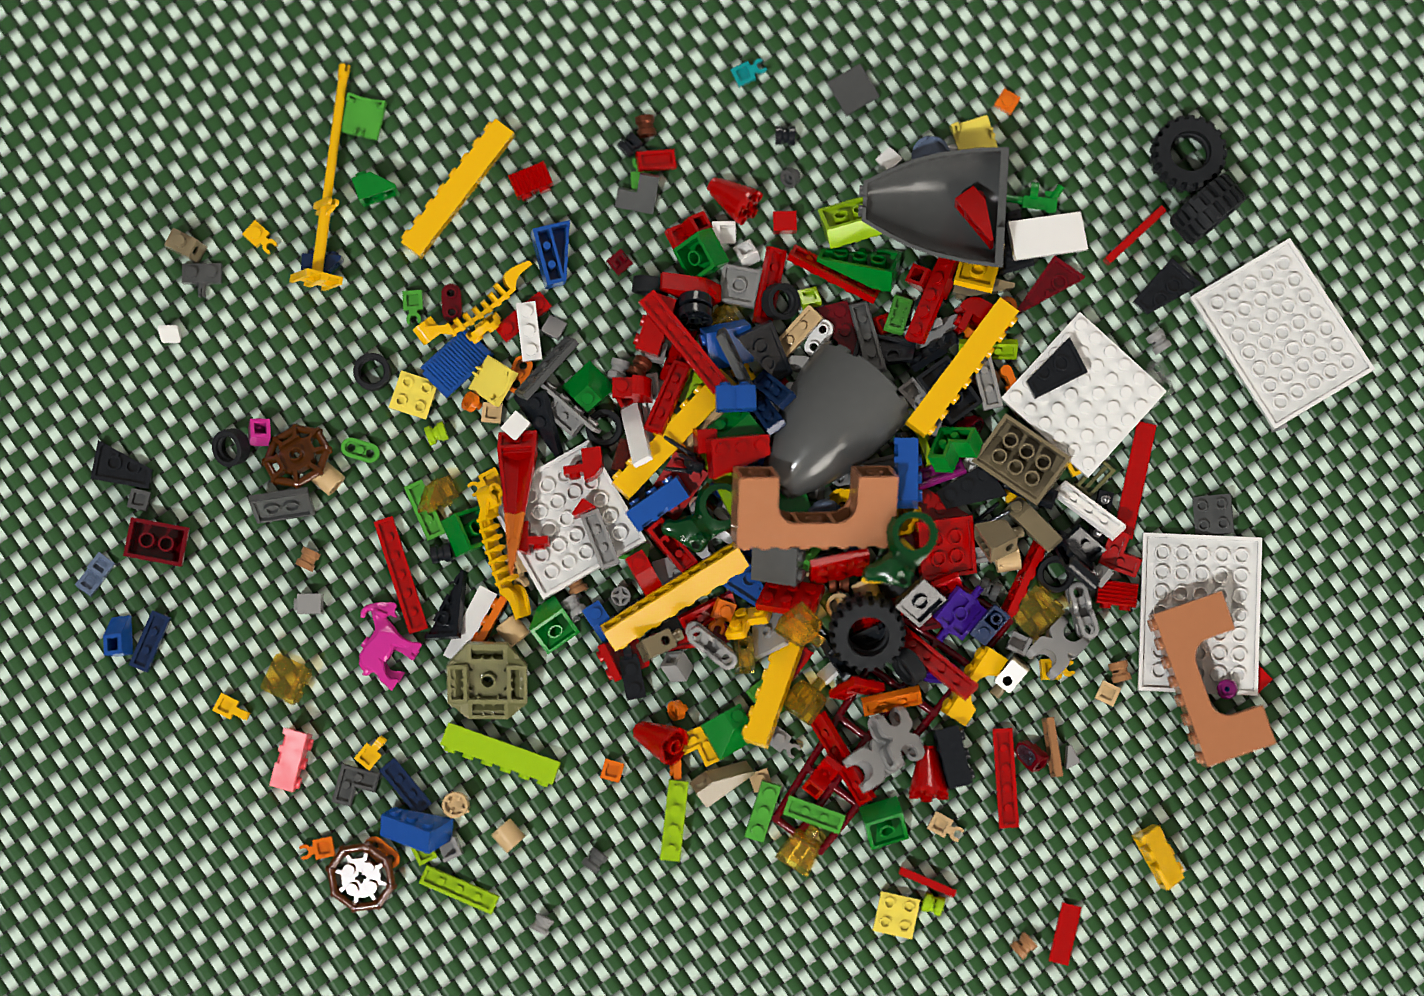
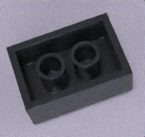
[915,355,983,427]
[932,725,975,789]

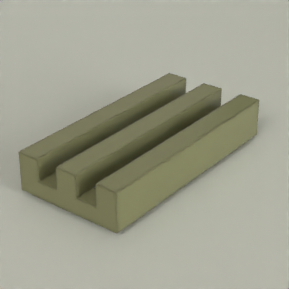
[1075,460,1116,498]

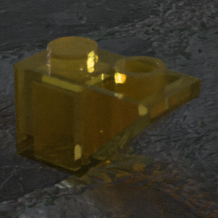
[417,475,459,514]

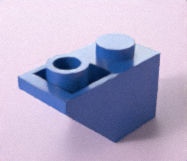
[103,615,133,657]

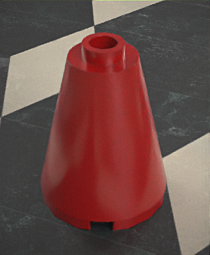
[633,721,688,766]

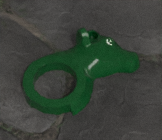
[661,482,732,553]
[862,511,938,588]

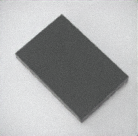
[248,487,315,524]

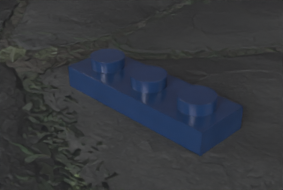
[752,370,797,410]
[753,394,786,435]
[129,610,172,673]
[379,758,433,813]

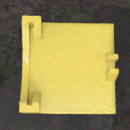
[950,115,998,150]
[468,355,519,407]
[389,370,437,420]
[872,891,920,939]

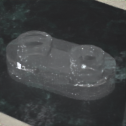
[1146,359,1176,397]

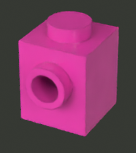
[248,418,271,446]

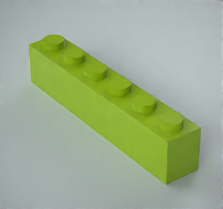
[440,722,561,787]

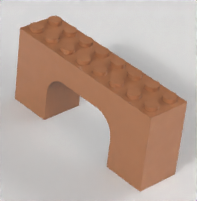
[730,466,899,550]
[1147,591,1276,767]

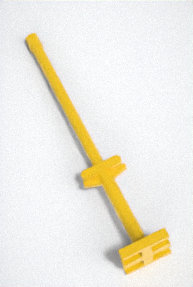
[289,63,350,291]

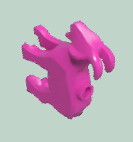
[359,602,423,691]

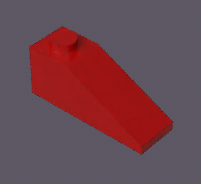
[955,186,994,249]
[660,272,721,307]
[643,517,699,573]
[625,549,663,597]

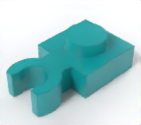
[730,58,767,88]

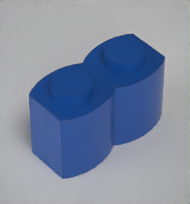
[715,382,757,413]

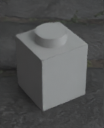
[294,594,324,614]

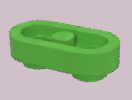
[341,437,380,463]

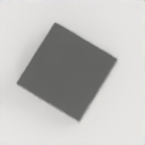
[827,64,880,117]

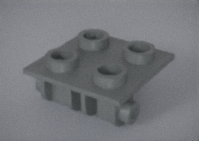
[1192,493,1234,535]

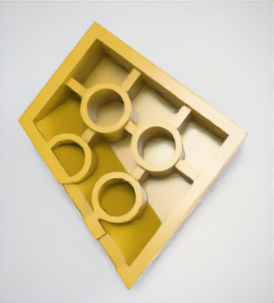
[1132,824,1185,890]

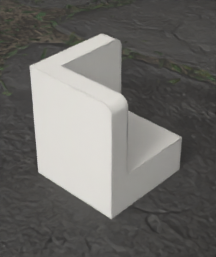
[712,221,736,244]
[500,411,532,440]

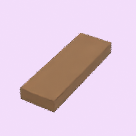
[1041,717,1063,777]

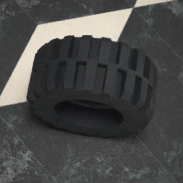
[1149,115,1228,193]
[1170,174,1246,245]
[829,591,906,672]

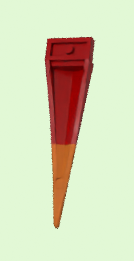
[497,430,538,576]

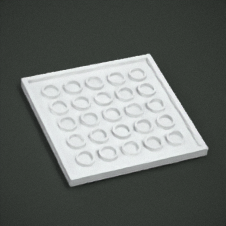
[1001,312,1167,478]
[497,440,646,600]

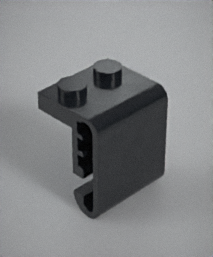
[1055,524,1106,590]

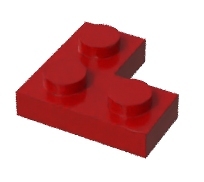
[1098,531,1142,578]
[829,676,885,700]

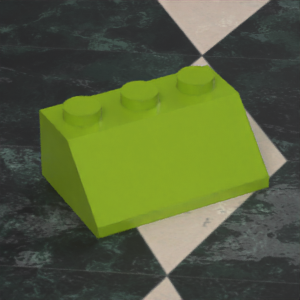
[818,197,882,249]

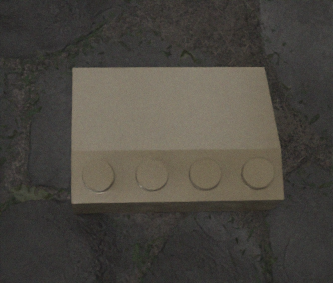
[972,413,1071,506]

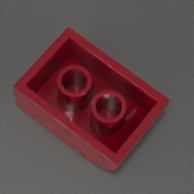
[123,517,190,567]

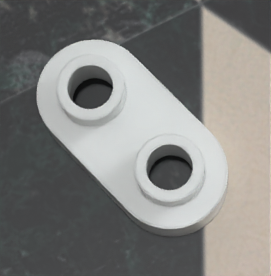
[805,320,834,356]

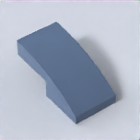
[75,552,115,597]

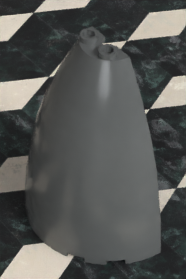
[858,147,1009,267]
[764,341,912,499]

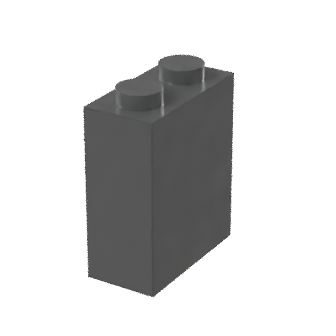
[751,547,806,587]

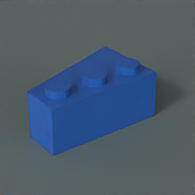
[530,220,570,290]
[894,438,922,509]
[625,475,691,532]
[380,807,453,854]

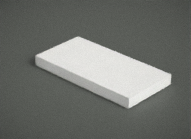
[1006,211,1088,261]

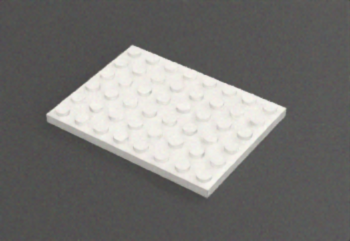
[1189,238,1375,430]
[1137,533,1262,696]

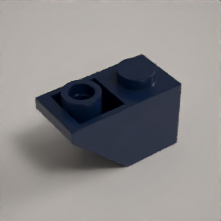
[301,250,344,274]
[970,604,1011,646]

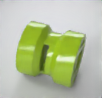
[424,421,449,446]
[921,892,946,916]

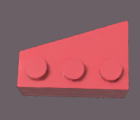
[269,728,314,792]

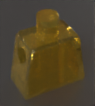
[774,602,825,648]
[733,631,755,674]
[783,677,827,726]
[775,826,821,877]

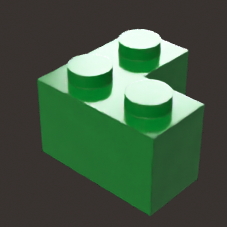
[927,427,983,473]

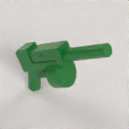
[1006,181,1065,213]

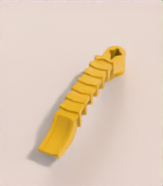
[412,261,532,345]
[476,483,531,620]

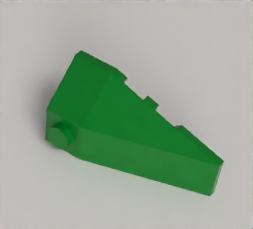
[817,248,903,292]

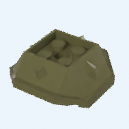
[447,641,528,719]

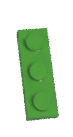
[404,479,446,541]
[744,780,781,842]
[783,795,846,834]

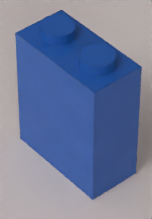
[698,319,754,369]

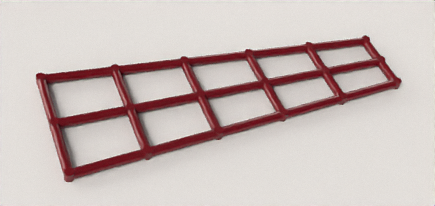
[771,583,1013,855]

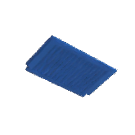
[420,330,494,398]

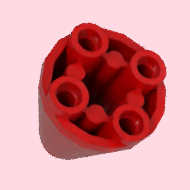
[707,177,763,225]
[909,746,949,802]

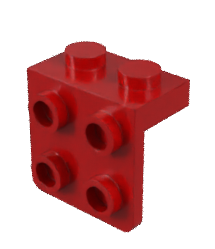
[596,639,650,682]

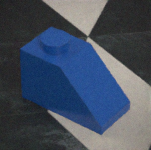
[582,600,611,643]

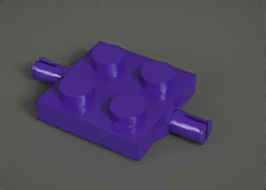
[932,585,987,642]

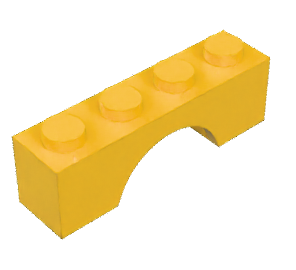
[940,644,1008,727]

